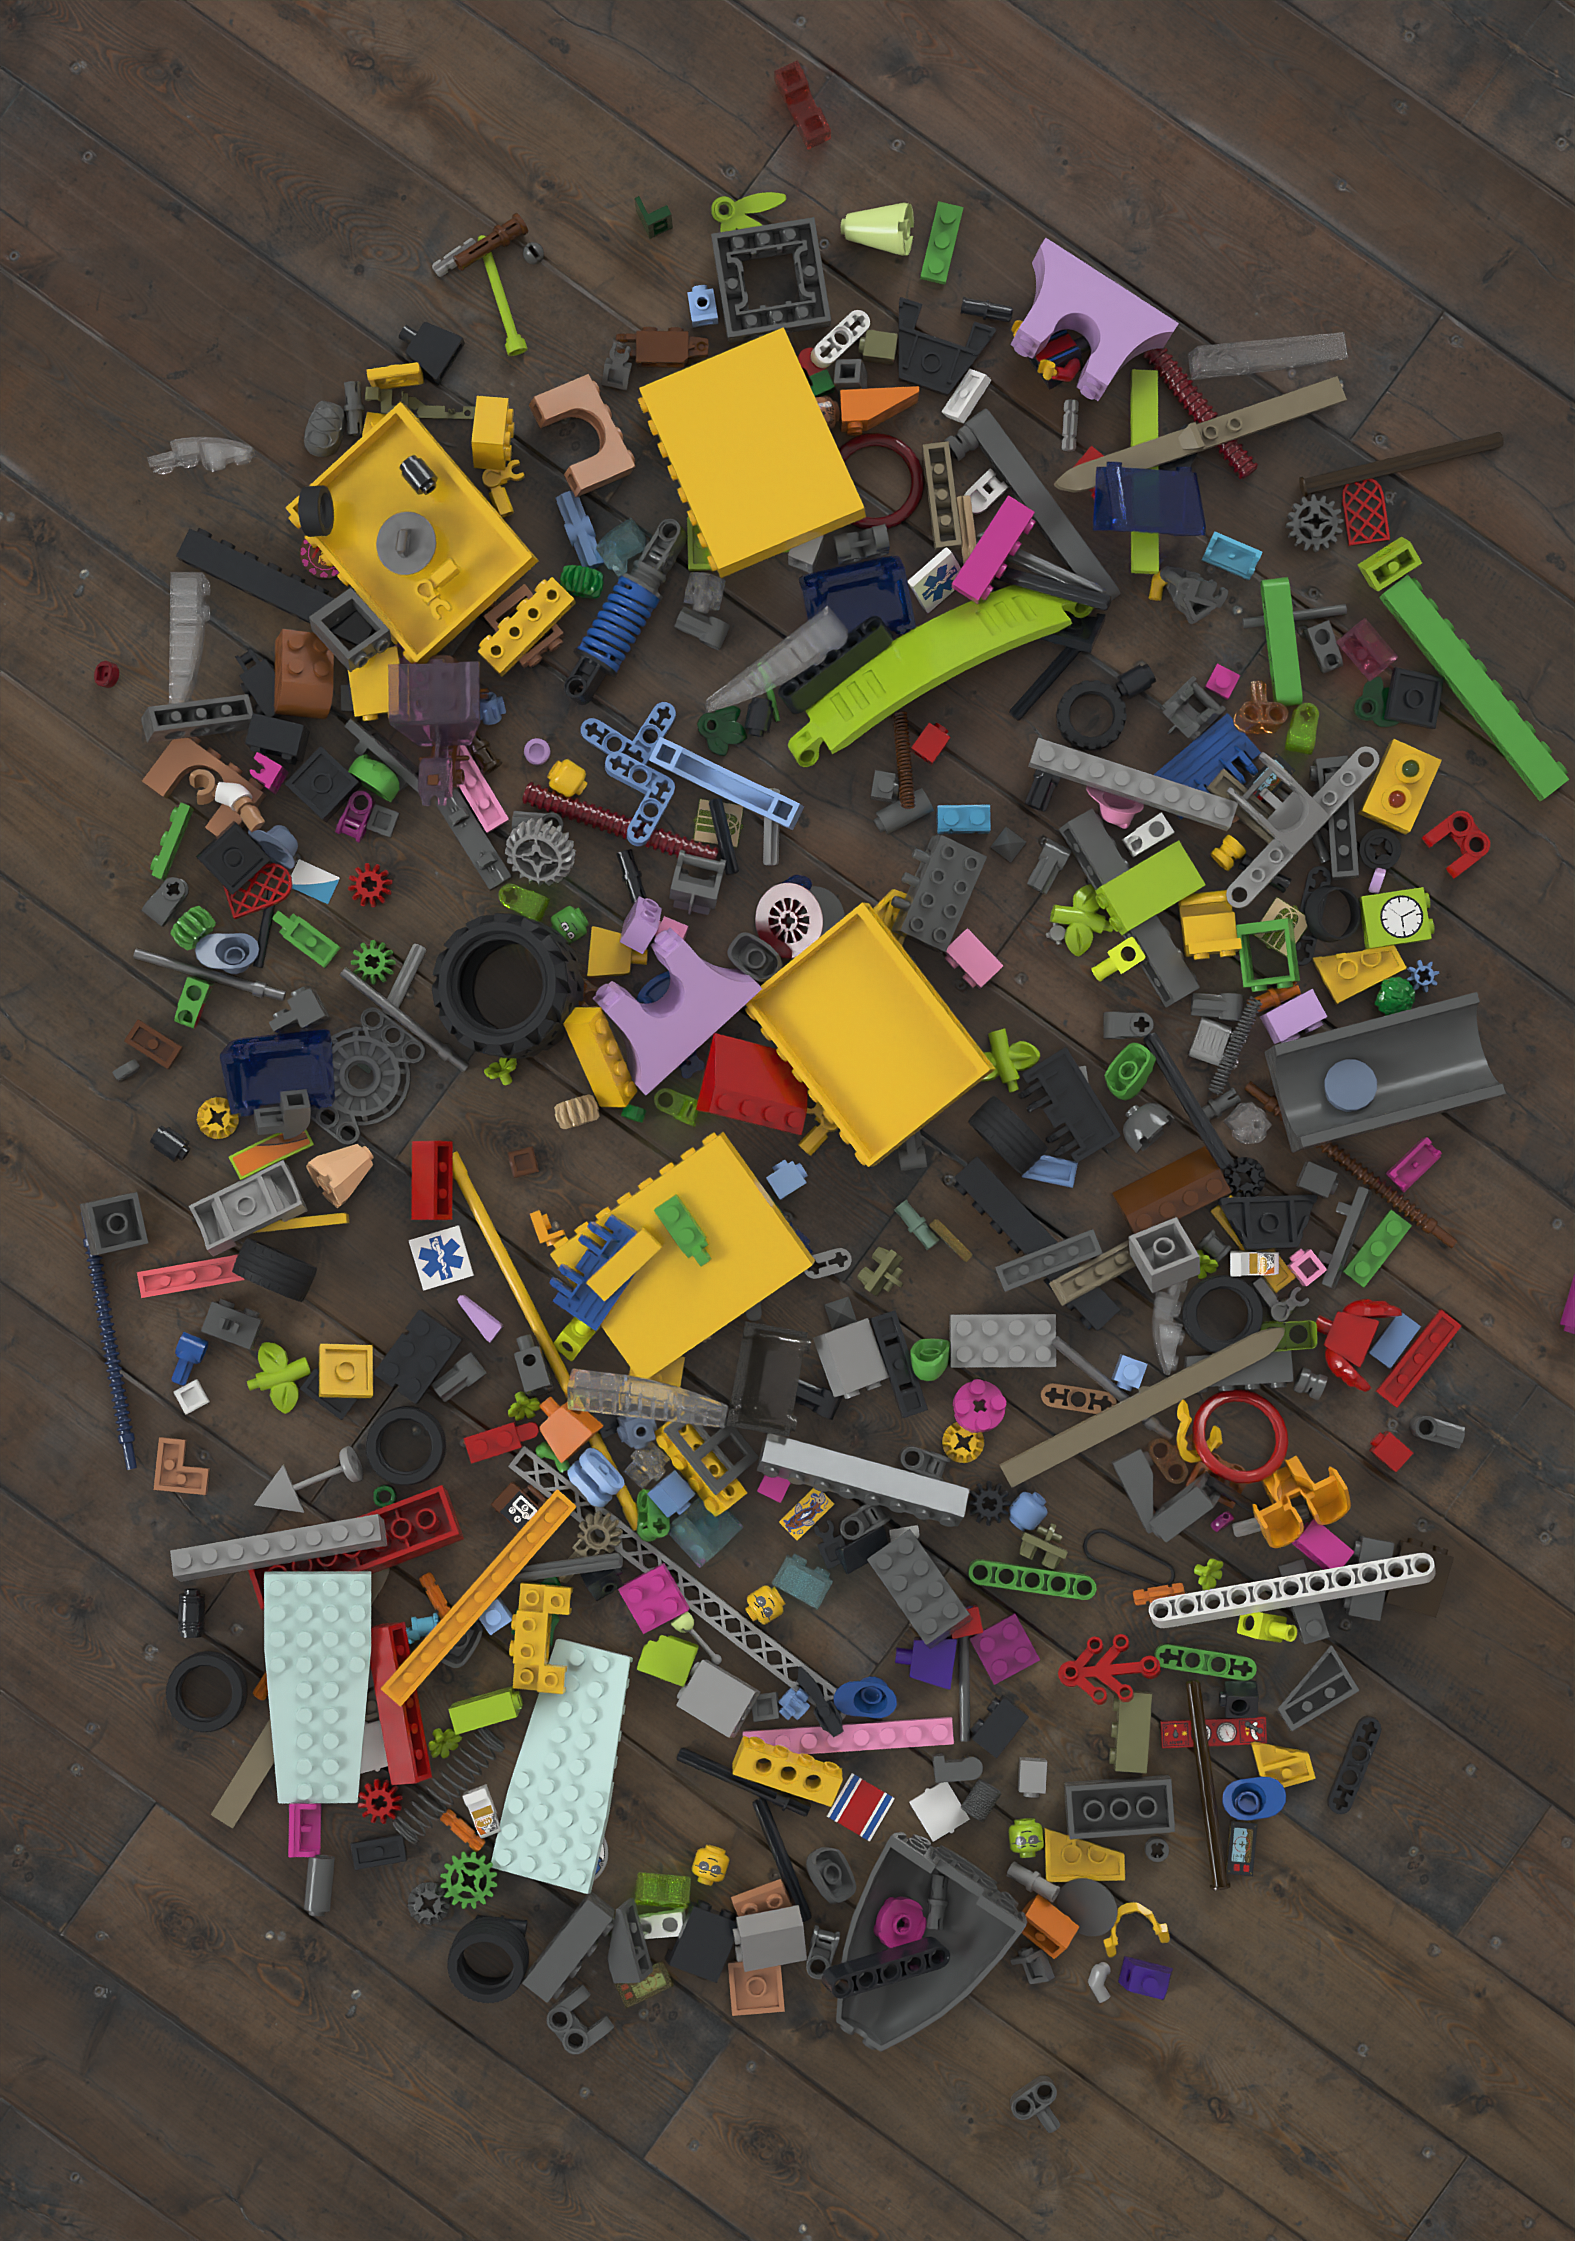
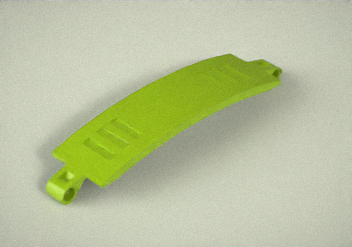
[788,585,1093,767]

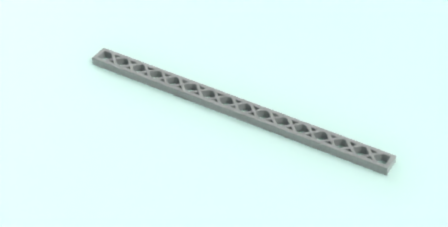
[508,1446,846,1720]

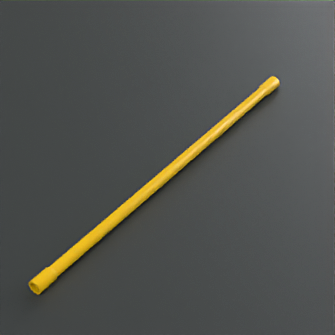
[453,1151,638,1531]

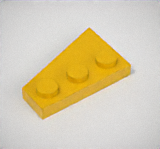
[1312,945,1406,1005]
[1044,1828,1125,1882]

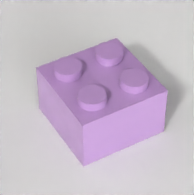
[1260,989,1327,1044]

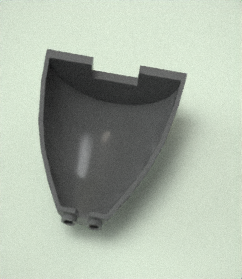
[836,1832,1027,2052]

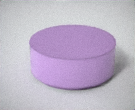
[524,738,551,765]
[1368,867,1386,894]

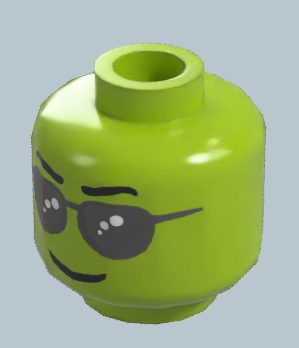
[1008,1818,1044,1858]

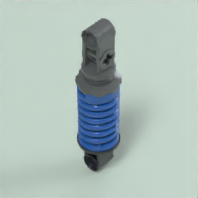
[564,519,687,705]

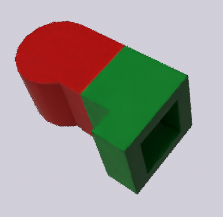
[798,348,835,397]

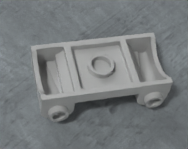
[189,1160,308,1257]

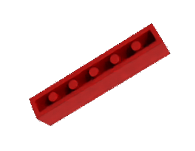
[370,1622,432,1785]

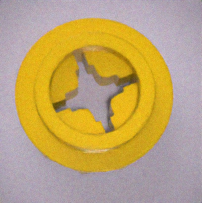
[196,1097,239,1139]
[942,1422,984,1463]

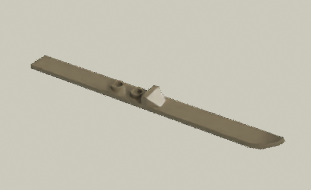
[1054,376,1347,493]
[999,1327,1285,1487]
[211,1568,389,1829]

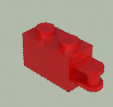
[463,1421,539,1464]

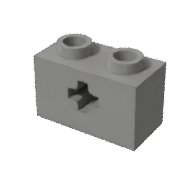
[788,535,824,574]

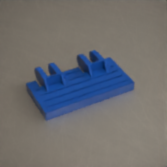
[1154,713,1261,820]
[550,1214,638,1331]

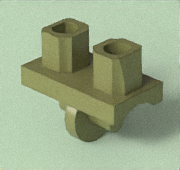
[857,1247,904,1297]
[1019,1523,1068,1570]

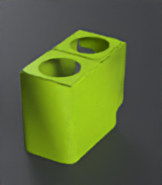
[1260,1320,1317,1351]
[637,1635,699,1687]

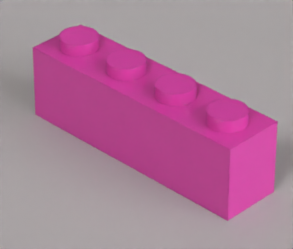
[951,495,1036,604]

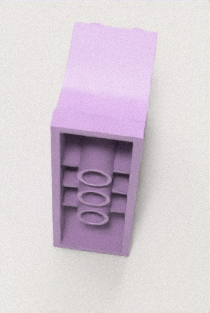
[1011,238,1179,401]
[593,928,762,1095]

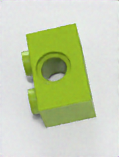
[1358,536,1422,591]

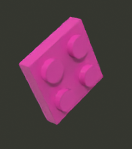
[618,1563,690,1634]

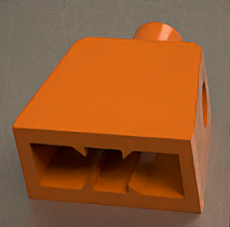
[539,1396,604,1463]

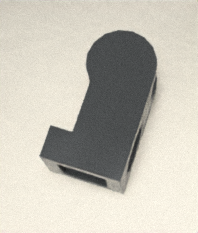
[1303,620,1343,674]
[932,1753,983,1783]

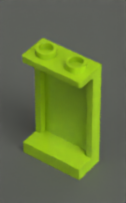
[1095,840,1206,935]

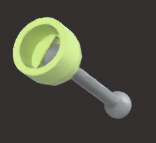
[671,1611,722,1665]

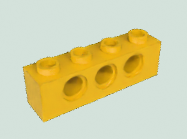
[732,1736,843,1807]

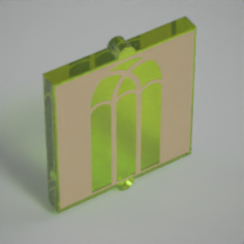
[693,799,744,848]
[1253,897,1308,958]

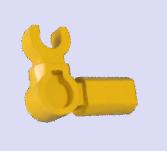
[482,460,524,518]
[414,558,461,620]
[798,1102,838,1156]

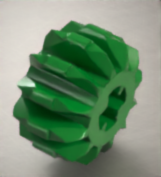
[560,565,604,599]

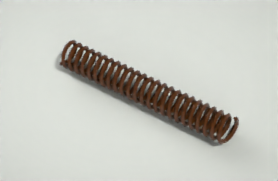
[892,711,916,809]

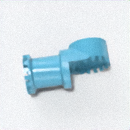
[406,1613,440,1644]

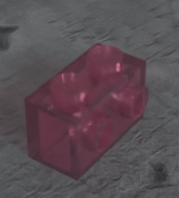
[1336,618,1398,682]

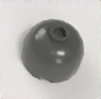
[1123,1103,1175,1154]

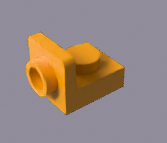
[530,1210,566,1247]

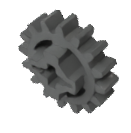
[1286,494,1344,553]

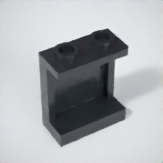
[664,1899,737,1983]

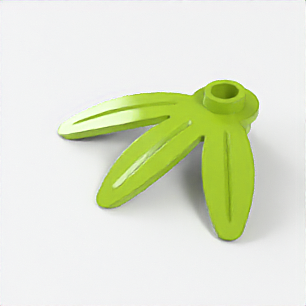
[711,192,786,232]

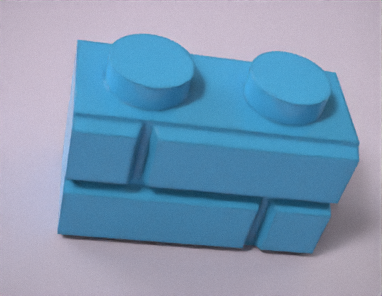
[937,805,991,834]

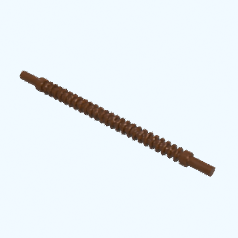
[1244,1081,1458,1249]

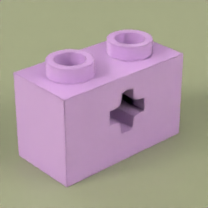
[620,896,662,954]

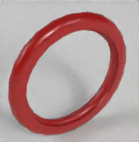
[1192,1389,1288,1484]

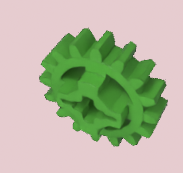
[440,1851,497,1909]

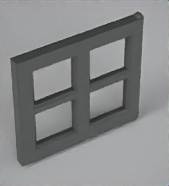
[664,1394,759,1495]

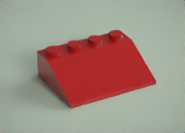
[696,1033,808,1135]

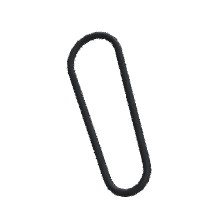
[1083,1529,1175,1586]

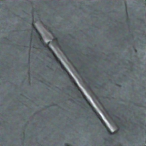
[133,948,286,1001]
[340,967,469,1072]
[1051,1336,1174,1441]

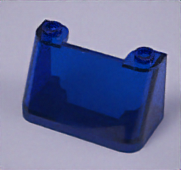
[1093,462,1206,536]
[799,556,916,651]
[220,1029,335,1116]

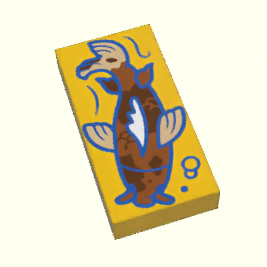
[779,1487,834,1540]

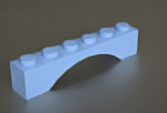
[649,737,804,830]

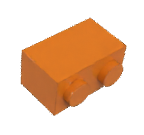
[1022,1894,1079,1959]

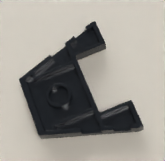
[899,297,996,396]

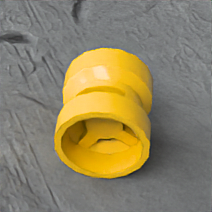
[1210,835,1247,871]

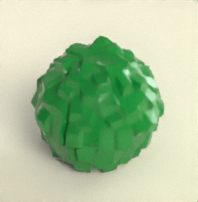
[1374,976,1415,1016]

